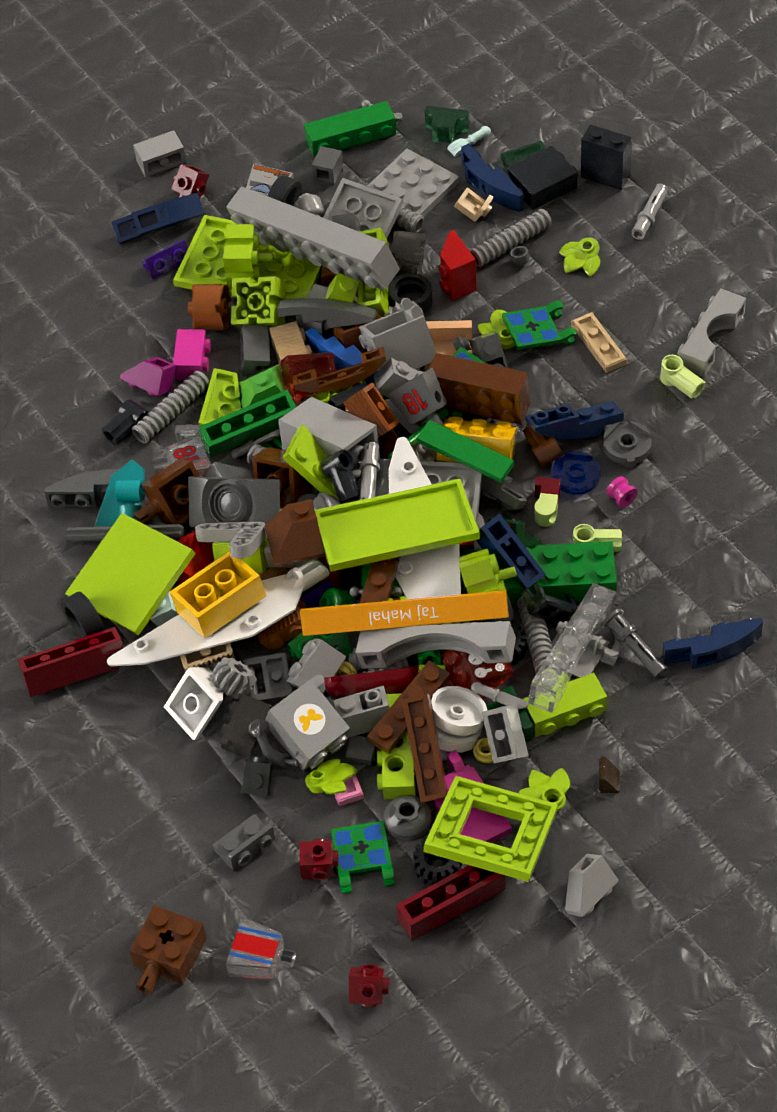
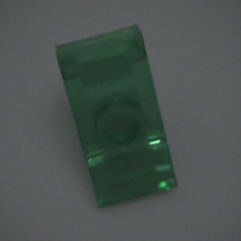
[425,106,470,143]

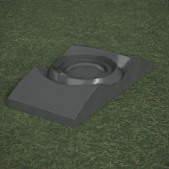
[188,476,280,527]

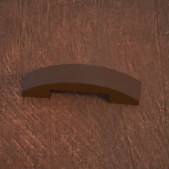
[292,347,387,393]

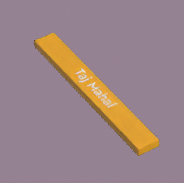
[300,590,509,636]

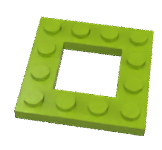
[423,776,558,882]

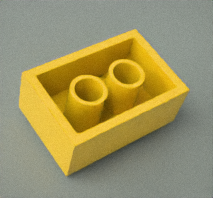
[436,416,517,462]
[169,551,266,638]

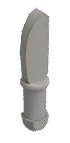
[231,429,280,459]
[471,682,529,710]

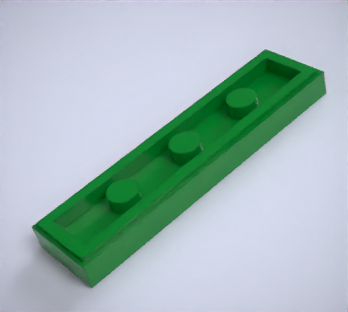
[416,420,514,483]

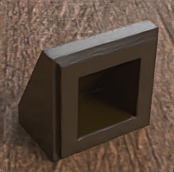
[599,756,620,793]

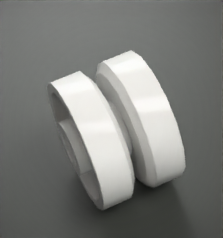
[431,686,487,753]

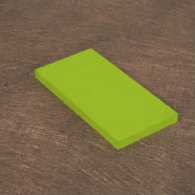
[315,479,480,572]

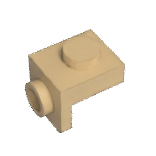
[454,187,493,222]

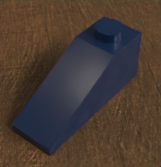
[476,514,546,589]

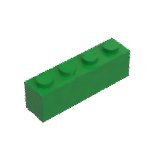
[304,101,396,157]
[199,390,296,458]

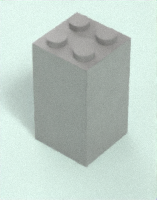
[278,397,380,483]

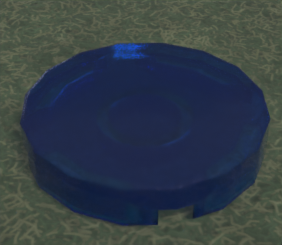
[552,451,601,495]

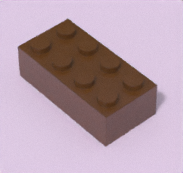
[428,353,531,425]

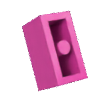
[173,329,211,380]

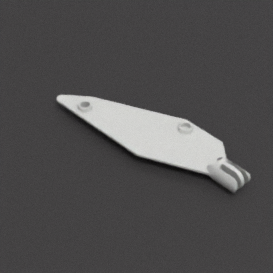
[389,437,470,625]
[107,558,329,666]

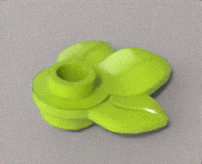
[559,237,601,277]
[478,309,515,349]
[305,759,357,794]
[519,768,570,812]

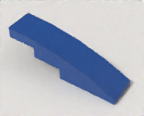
[306,327,378,387]

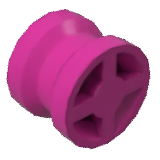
[606,476,638,508]

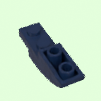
[461,143,525,212]
[111,193,205,244]
[525,401,624,439]
[662,618,763,669]

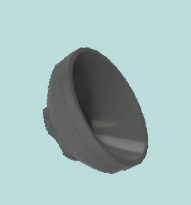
[383,795,432,841]

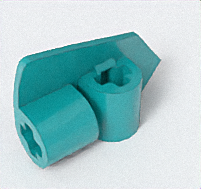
[94,460,145,527]

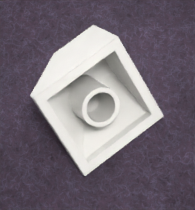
[164,667,223,740]

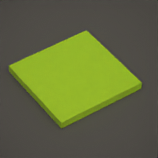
[65,513,196,636]

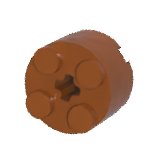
[188,284,232,331]

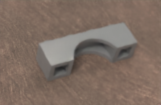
[677,288,746,377]

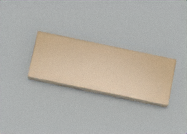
[571,312,627,373]

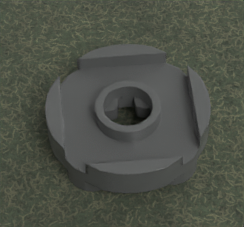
[603,421,652,468]

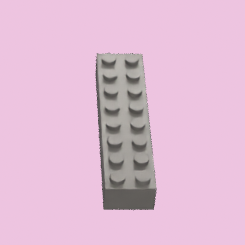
[226,186,400,291]

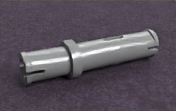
[632,184,668,240]
[360,442,380,500]

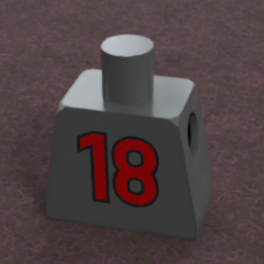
[387,368,447,425]

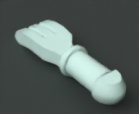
[447,126,491,157]

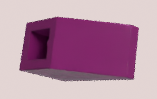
[120,357,176,396]

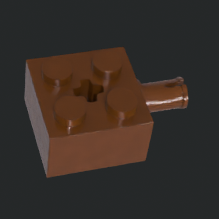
[132,459,200,525]
[130,905,207,995]

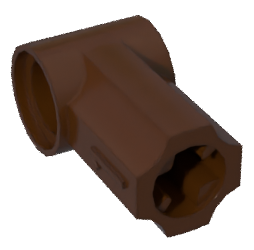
[523,423,563,468]

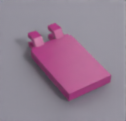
[432,750,512,843]

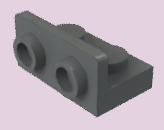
[213,814,275,871]

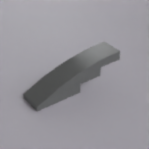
[277,298,377,328]

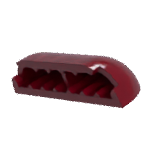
[324,666,420,700]

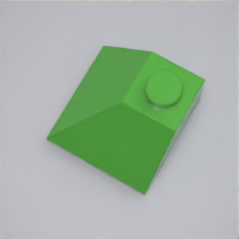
[238,364,286,408]

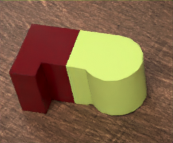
[535,477,561,527]

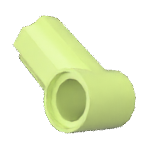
[660,355,706,399]
[572,524,622,552]

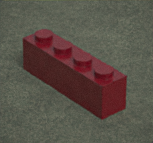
[17,627,124,697]
[396,865,506,941]

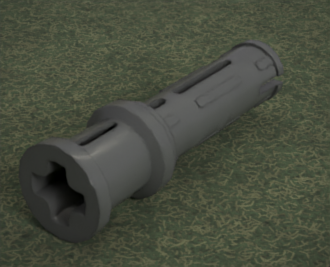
[602,608,667,679]

